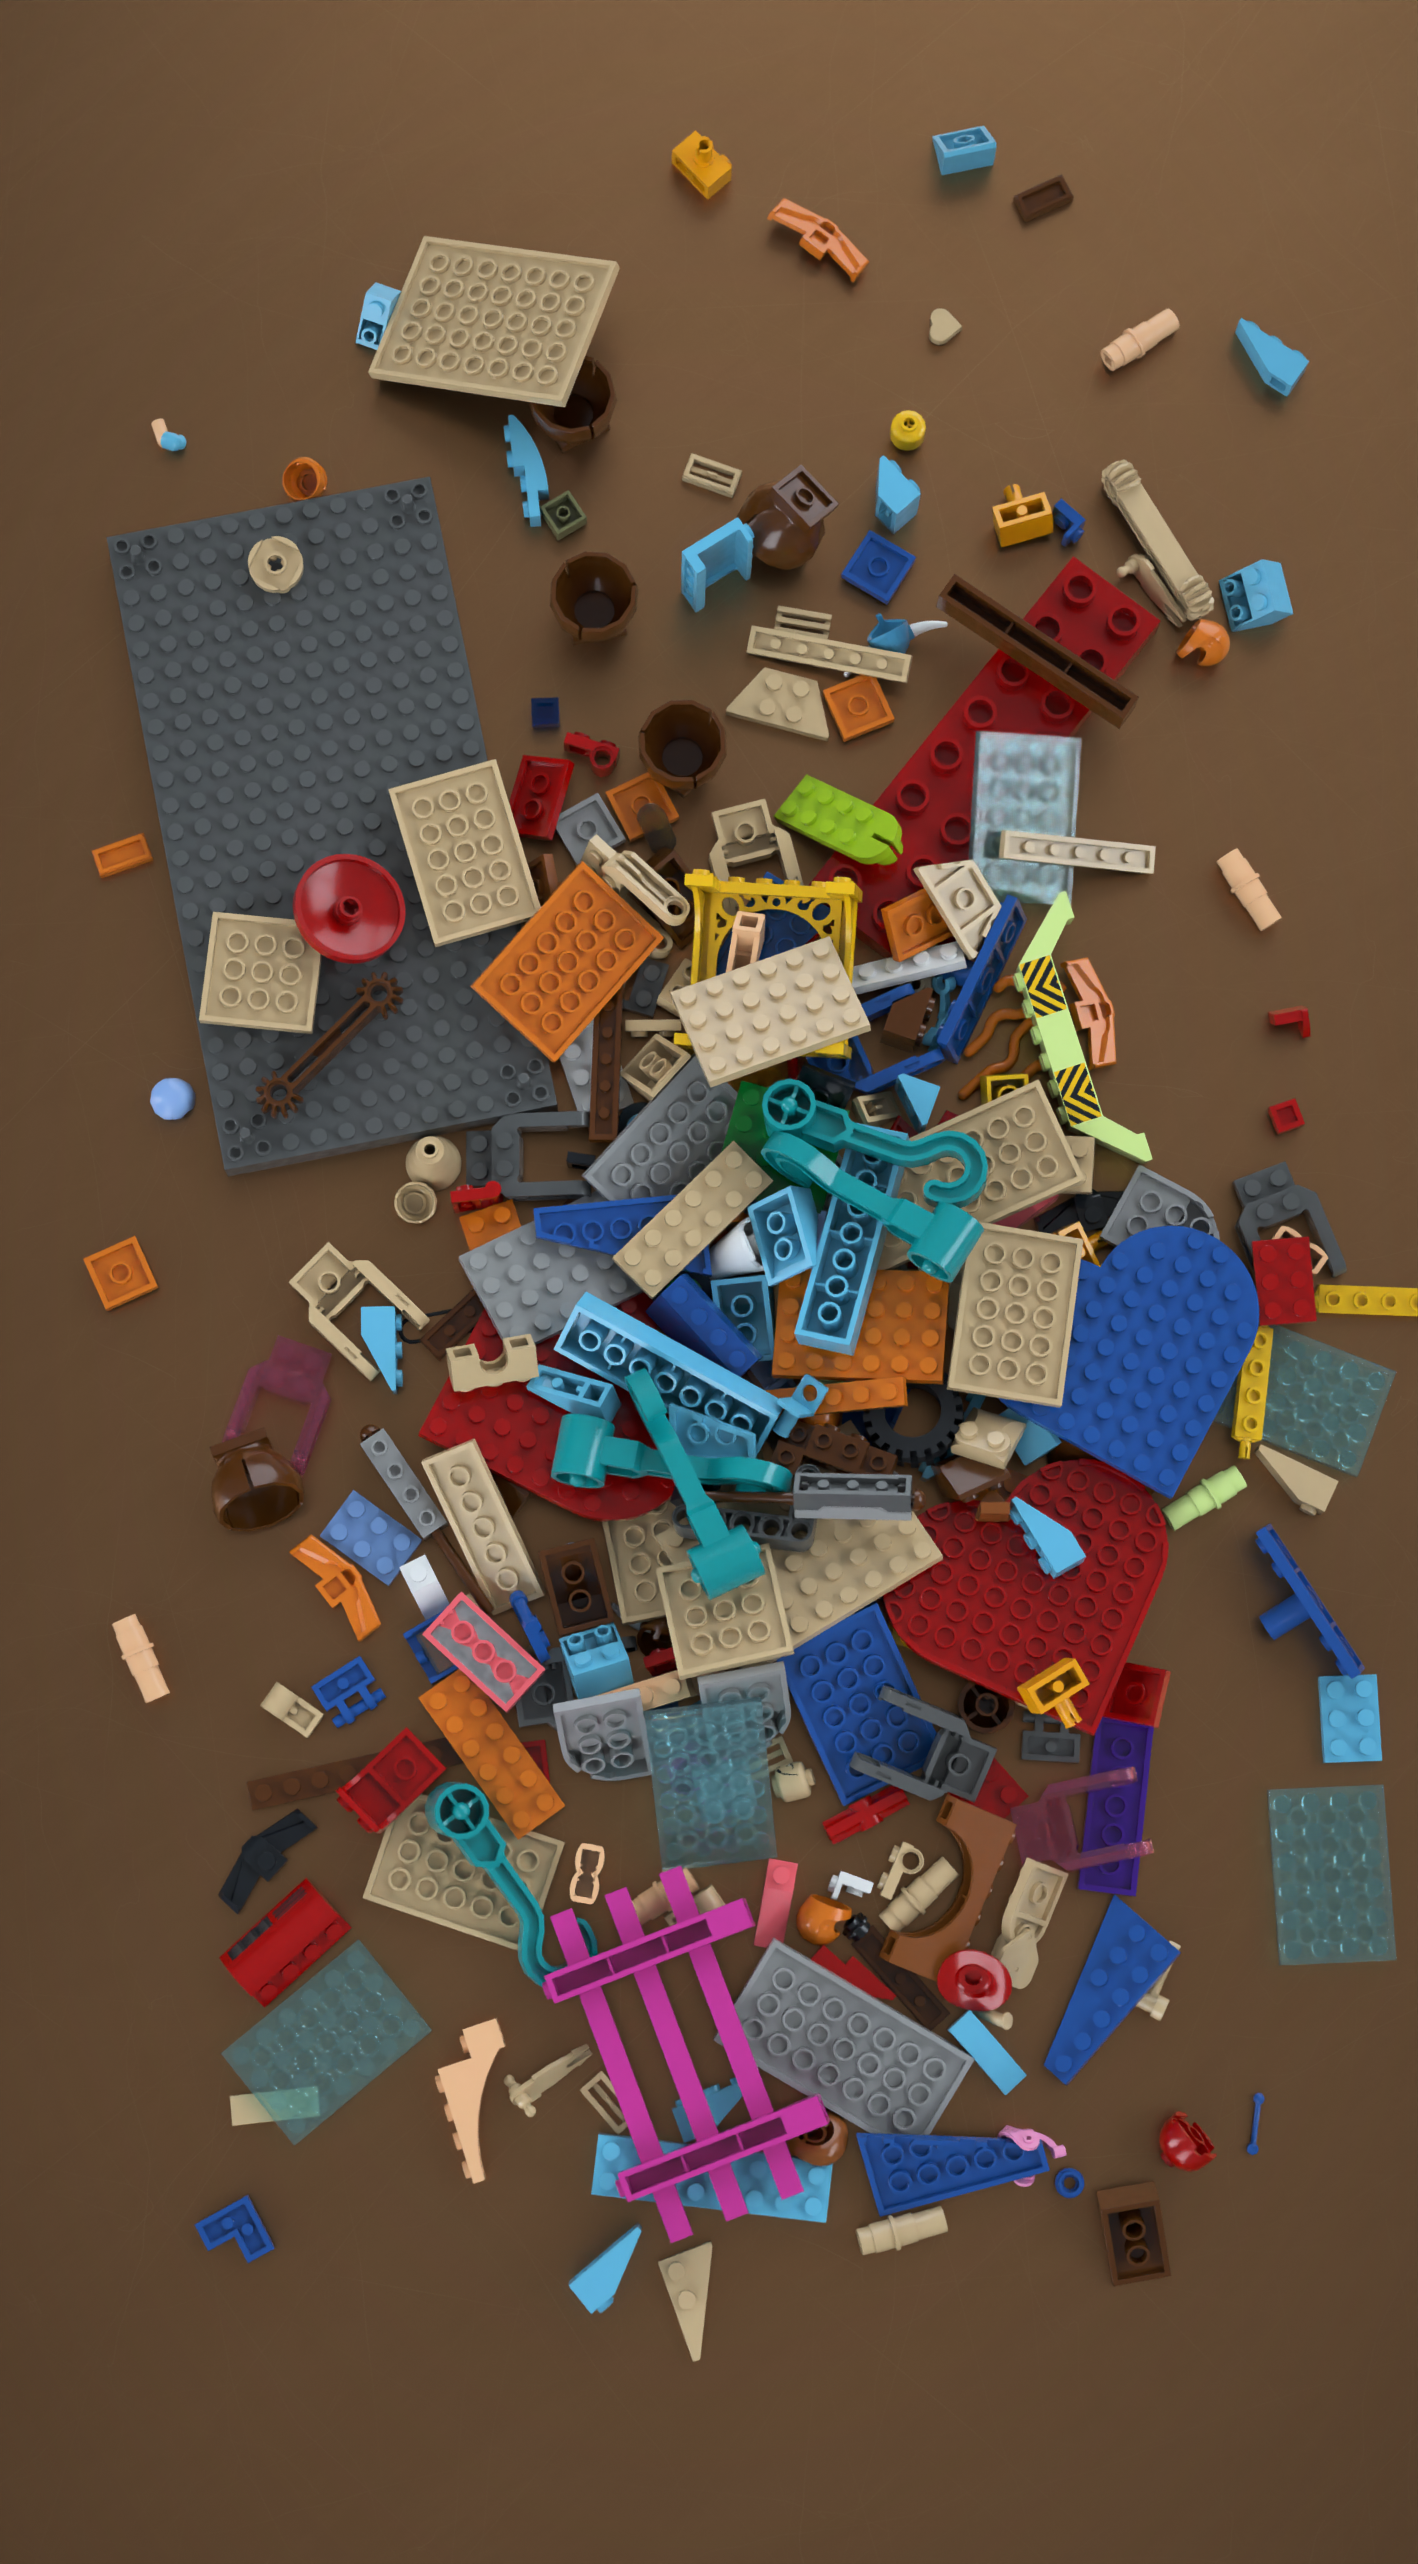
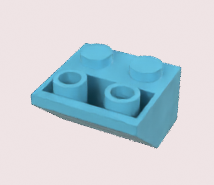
[875,455,921,535]
[1219,559,1293,632]
[559,1622,634,1699]

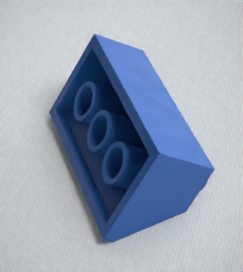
[645,1273,763,1377]

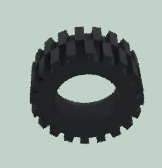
[863,1371,964,1468]

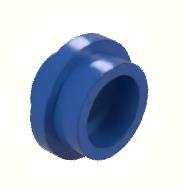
[1055,2168,1084,2198]

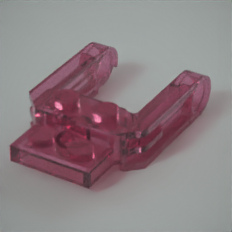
[222,1335,332,1478]
[1010,1767,1154,1872]

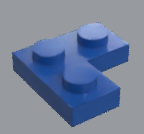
[195,2195,275,2263]

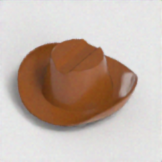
[786,2108,848,2166]

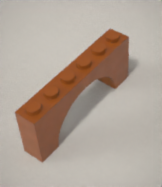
[879,1794,1017,1982]

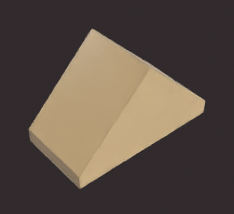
[851,1091,902,1127]

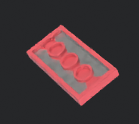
[422,1592,546,1713]

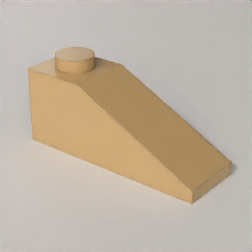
[1254,1444,1339,1516]

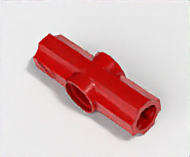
[822,1785,910,1845]

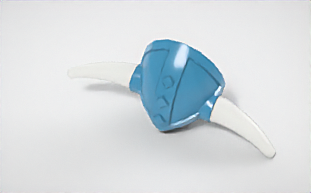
[844,613,948,677]

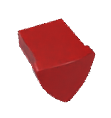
[1268,1006,1311,1038]

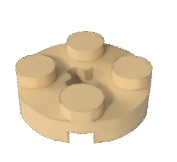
[248,536,304,594]

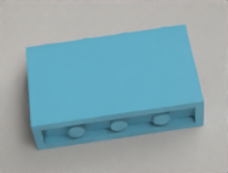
[681,517,754,612]

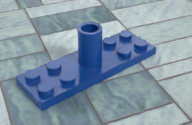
[934,894,1027,1064]
[1255,1523,1365,1679]

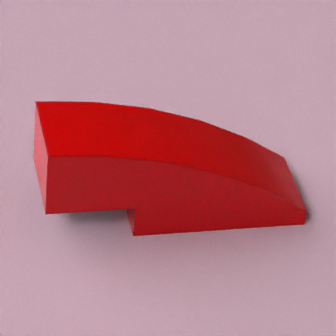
[810,1945,896,2000]

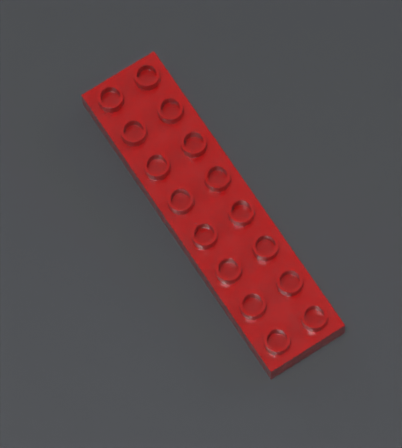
[808,556,1160,959]

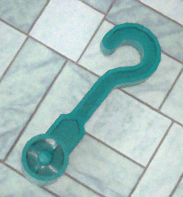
[762,1079,988,1208]
[761,1131,984,1283]
[624,1368,766,1600]
[550,1414,793,1492]
[425,1782,598,1987]

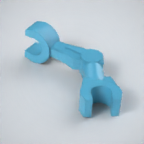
[922,975,956,1052]

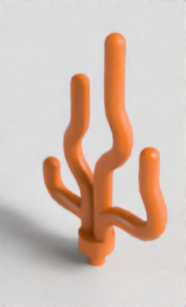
[958,975,1067,1100]

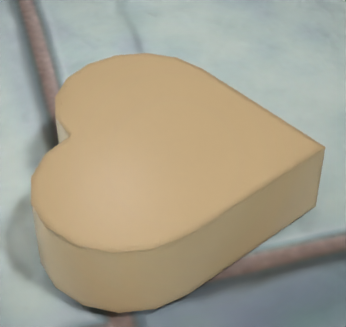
[929,308,962,345]

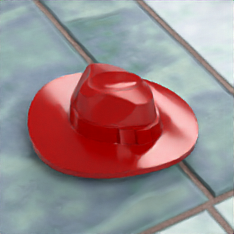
[937,1949,1012,2011]

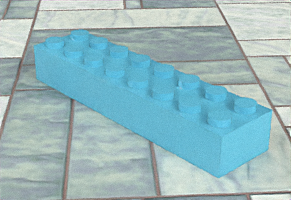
[794,1123,910,1356]
[553,1292,783,1457]
[591,2133,833,2223]

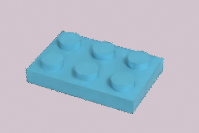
[1318,1674,1382,1763]

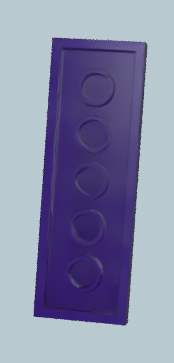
[1077,1717,1154,1897]

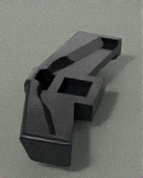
[1034,1189,1124,1234]
[218,1808,318,1915]

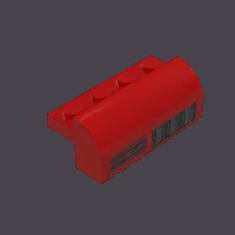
[219,1878,352,2008]

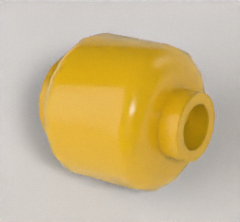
[890,410,926,451]

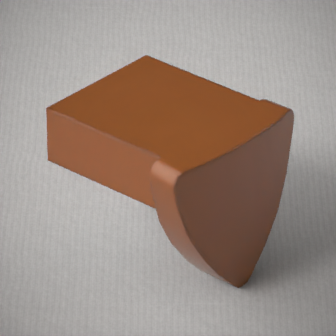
[975,1490,1011,1522]

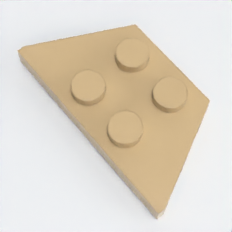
[726,667,829,742]
[913,860,1002,959]

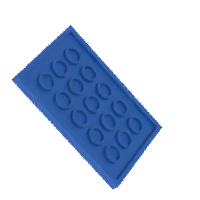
[776,1601,937,1806]

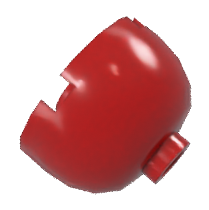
[1159,2111,1217,2172]

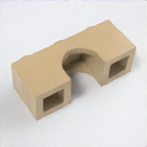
[446,1334,539,1392]

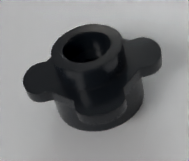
[842,1912,870,1942]

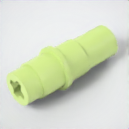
[1161,1465,1247,1531]

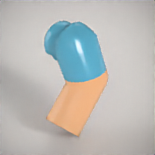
[151,419,186,451]

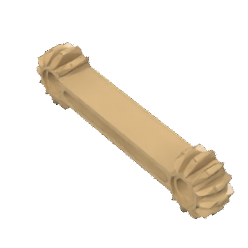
[1101,459,1214,621]

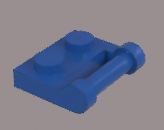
[509,1590,551,1663]

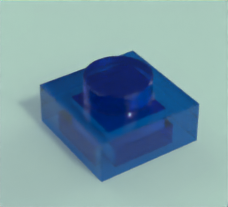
[531,697,560,728]

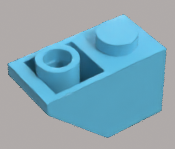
[355,282,401,350]

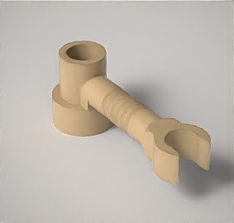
[1136,1941,1181,2021]

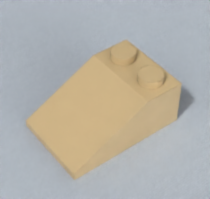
[620,1033,691,1101]

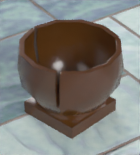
[529,356,617,453]
[736,465,839,570]
[550,552,638,646]
[638,700,727,798]
[210,1427,304,1532]

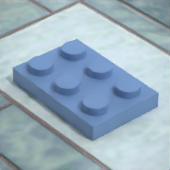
[320,1490,423,1586]

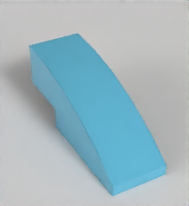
[947,2010,1027,2095]

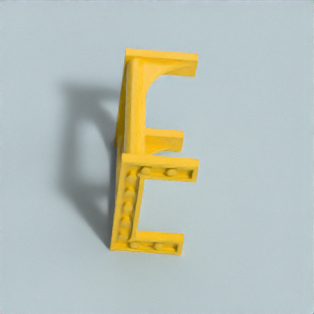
[673,869,863,1059]

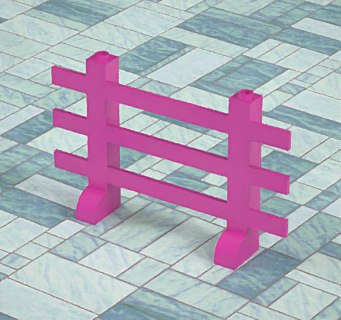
[542,1866,830,2243]

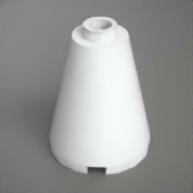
[706,1217,764,1280]

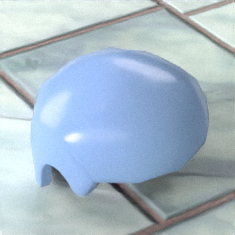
[150,1078,195,1120]

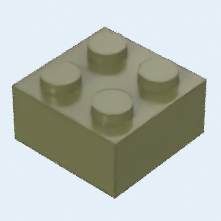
[540,490,587,541]

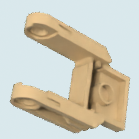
[708,799,804,934]
[580,834,690,959]
[289,1242,430,1381]

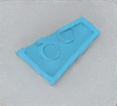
[669,1403,756,1459]

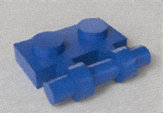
[311,1656,386,1729]

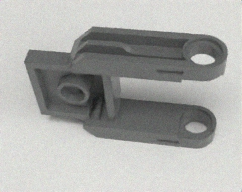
[466,1111,592,1201]
[1232,1161,1347,1278]
[515,1636,649,1732]
[849,1685,997,1803]

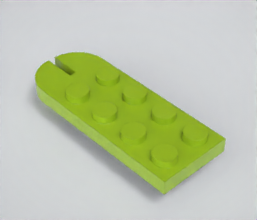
[773,774,903,865]

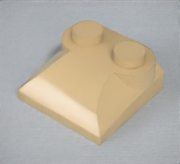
[951,1407,1026,1470]

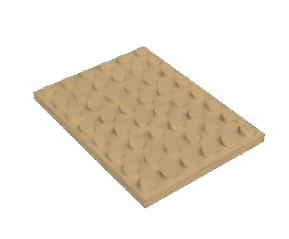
[368,236,620,407]
[656,1420,943,1669]

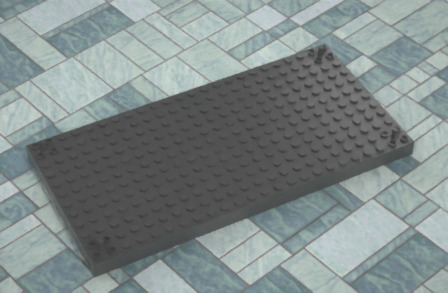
[107,477,558,1177]

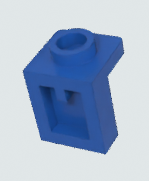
[1052,498,1086,547]

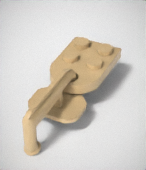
[972,1857,1069,2030]

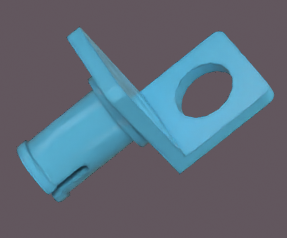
[772,1374,828,1438]

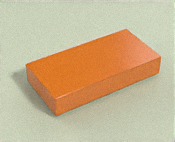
[91,832,154,879]

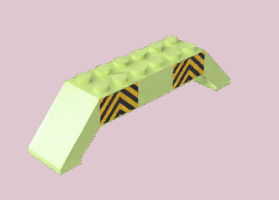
[1013,891,1153,1164]

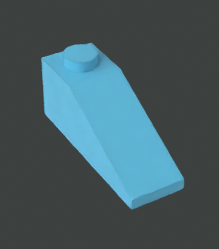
[526,1364,621,1422]

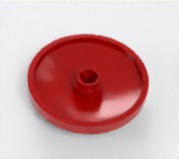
[293,854,406,964]

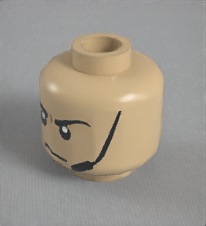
[771,1761,816,1802]

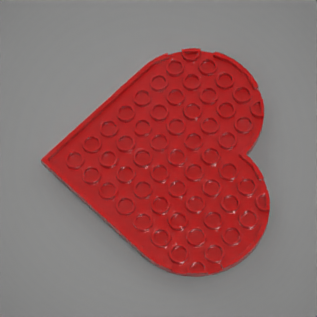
[418,1292,675,1522]
[882,1459,1169,1736]

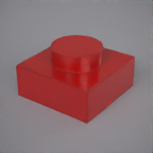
[1267,1098,1305,1135]

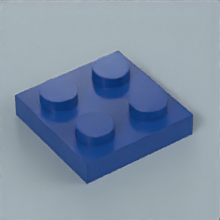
[841,530,916,605]

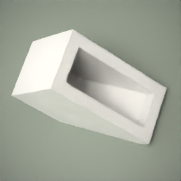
[399,1555,450,1620]

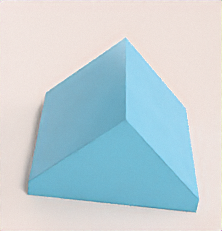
[932,126,997,175]
[894,1073,940,1134]
[999,1408,1062,1466]

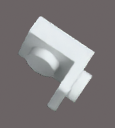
[827,1871,874,1900]

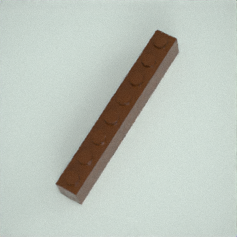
[937,574,1139,729]

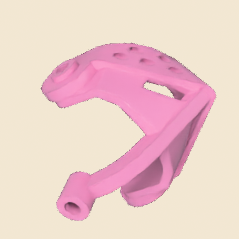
[997,2125,1066,2187]

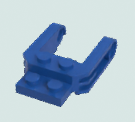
[806,984,945,1095]

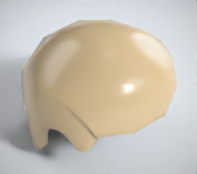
[394,1181,437,1224]

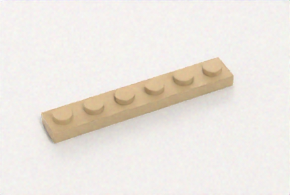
[747,625,913,683]
[999,830,1156,874]

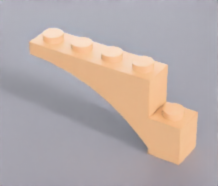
[726,911,765,972]
[596,1670,725,1712]
[435,2018,506,2184]

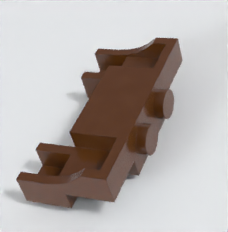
[770,1420,898,1479]

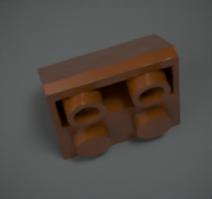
[880,987,936,1053]
[930,1454,1011,1503]

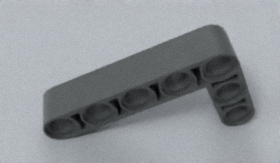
[672,1464,820,1552]

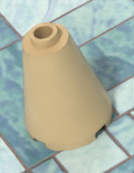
[406,1136,462,1191]

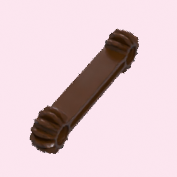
[256,972,403,1119]

